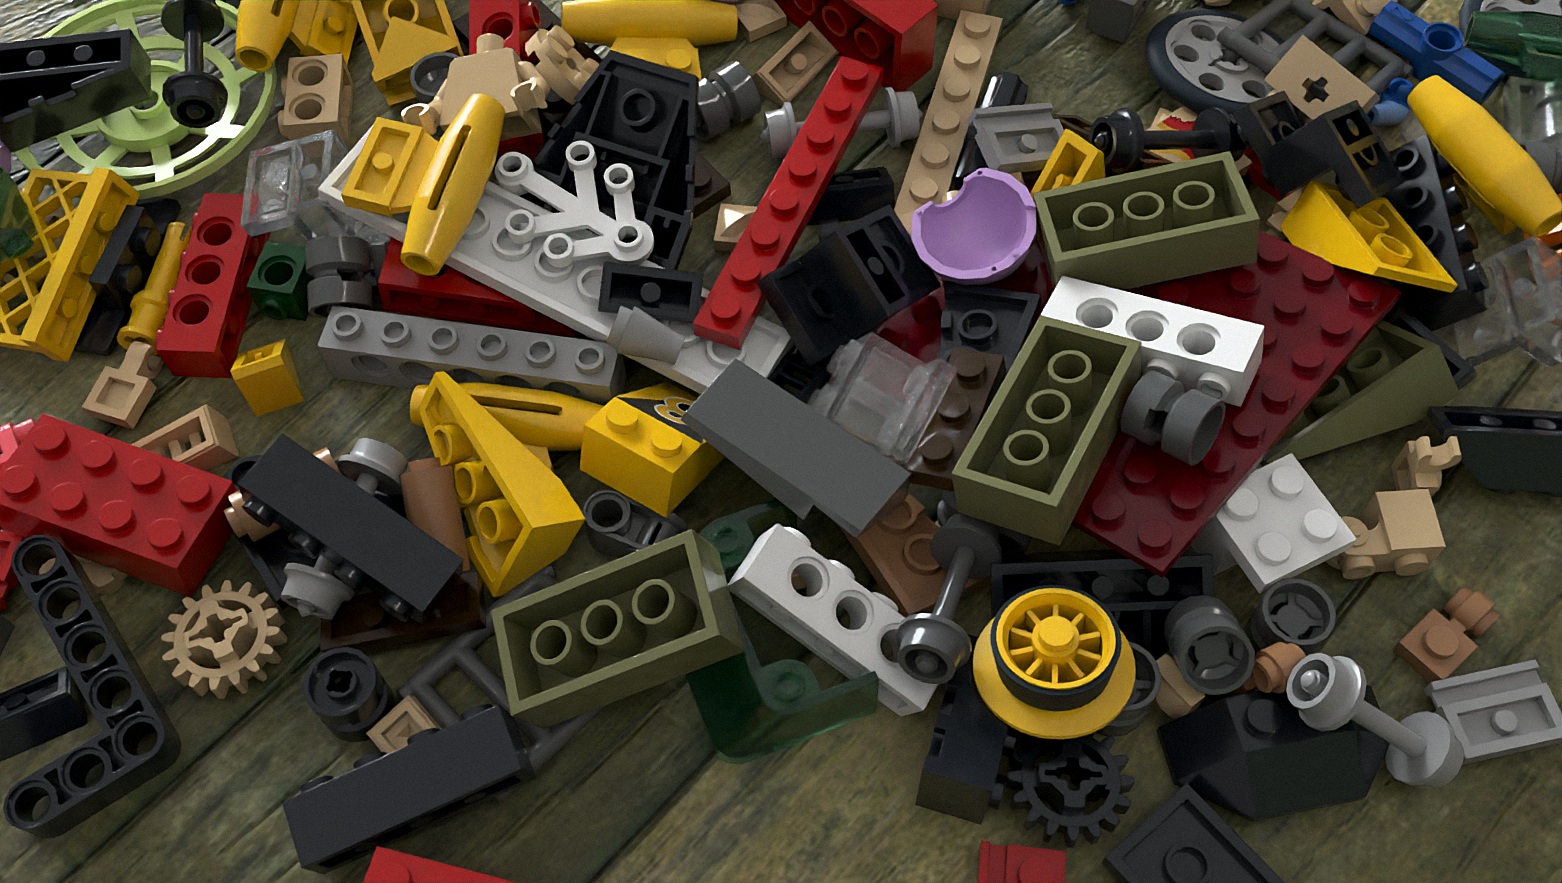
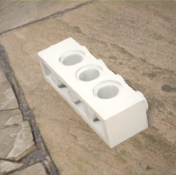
[1041,276,1265,407]
[728,523,939,717]

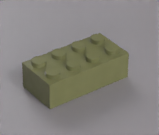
[1033,151,1260,291]
[951,315,1142,546]
[491,529,745,729]

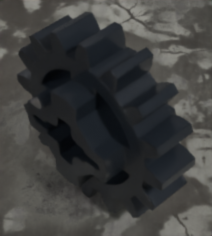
[1005,732,1134,848]

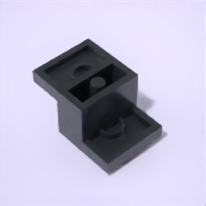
[1232,91,1406,209]
[756,204,941,367]

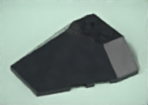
[520,50,699,270]

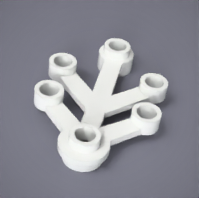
[495,141,654,268]

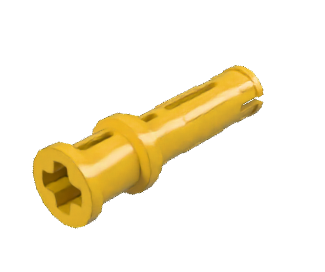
[117,222,192,356]

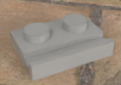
[967,102,1064,174]
[1424,659,1562,765]

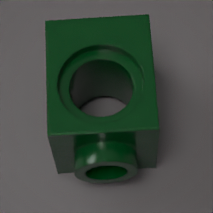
[246,241,314,321]

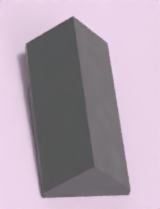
[681,358,911,539]

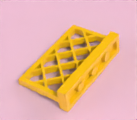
[0,167,140,362]

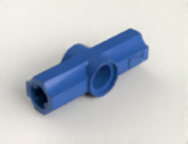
[1368,0,1506,105]

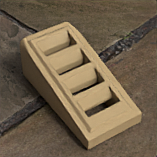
[131,404,239,471]

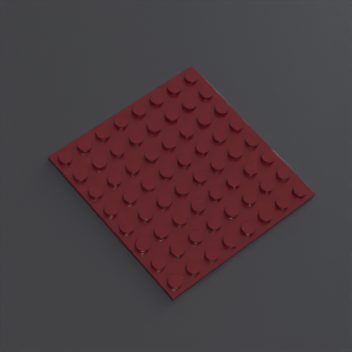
[830,169,1401,578]

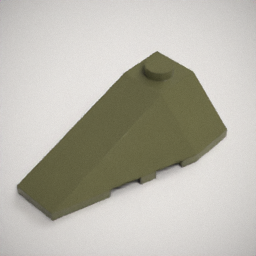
[1261,320,1460,465]

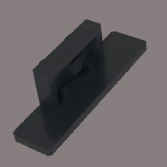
[73,197,181,356]

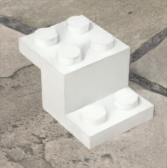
[1191,453,1357,594]

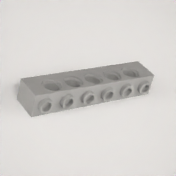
[317,305,627,406]

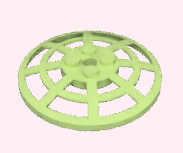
[14,0,277,200]

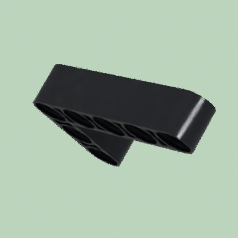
[3,535,181,838]

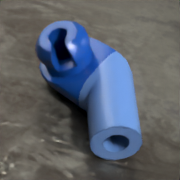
[1366,78,1414,127]

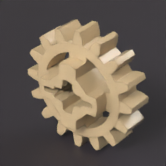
[161,580,287,699]

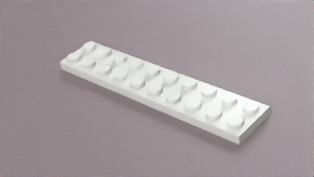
[318,125,792,394]

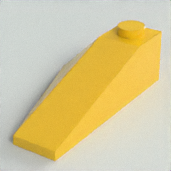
[418,371,586,597]

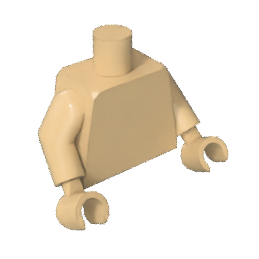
[401,34,551,141]

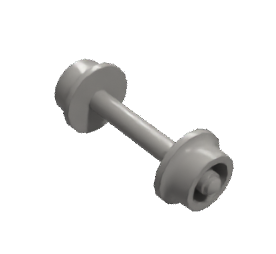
[759,87,923,159]
[280,438,408,619]
[1286,653,1464,788]

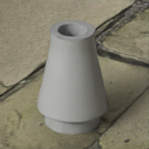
[606,306,686,365]

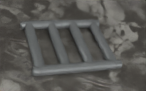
[1217,0,1414,102]
[396,564,608,802]

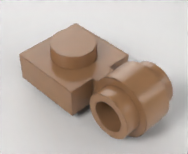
[1393,586,1501,682]
[1219,642,1306,699]

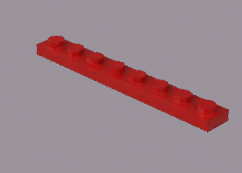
[693,56,884,350]

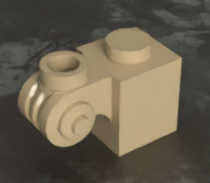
[1325,489,1446,579]

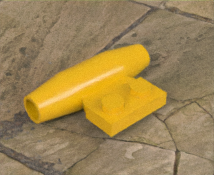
[235,0,358,72]
[561,0,738,80]
[1407,75,1562,239]
[341,94,505,276]
[410,382,604,474]

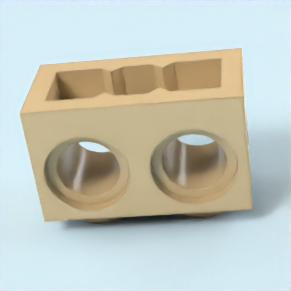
[278,54,354,155]

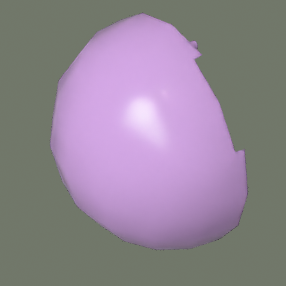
[911,168,1036,286]

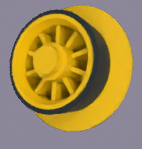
[973,585,1136,739]

